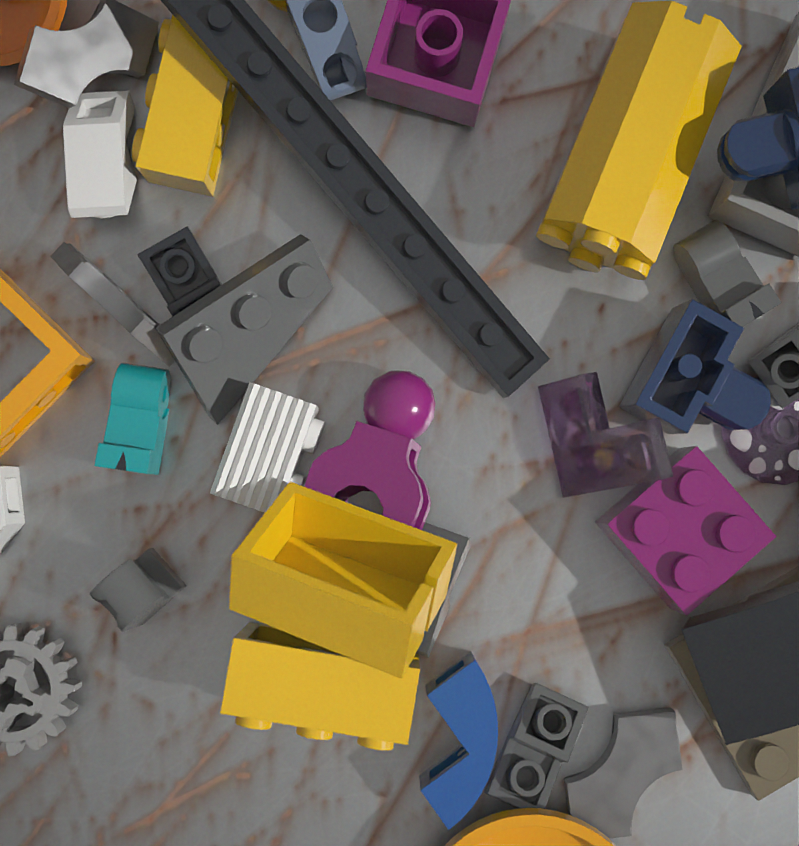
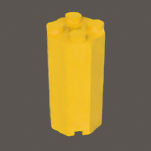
[536,0,742,280]

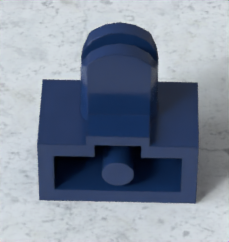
[717,67,799,210]
[619,299,771,434]

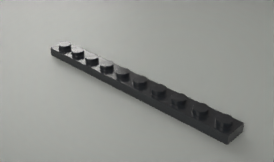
[161,0,550,398]

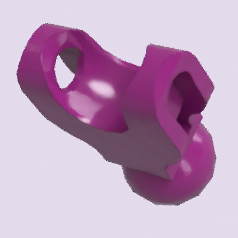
[304,370,436,530]

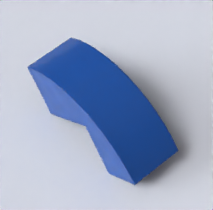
[419,652,498,830]

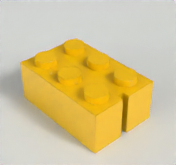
[229,482,458,679]
[220,622,420,750]

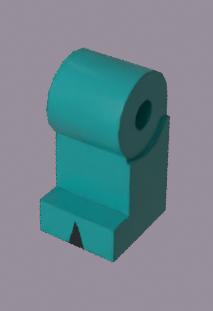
[94,363,171,475]

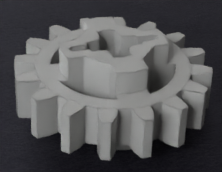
[0,623,82,756]

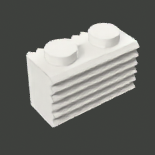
[210,382,325,513]

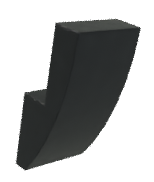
[137,226,222,317]

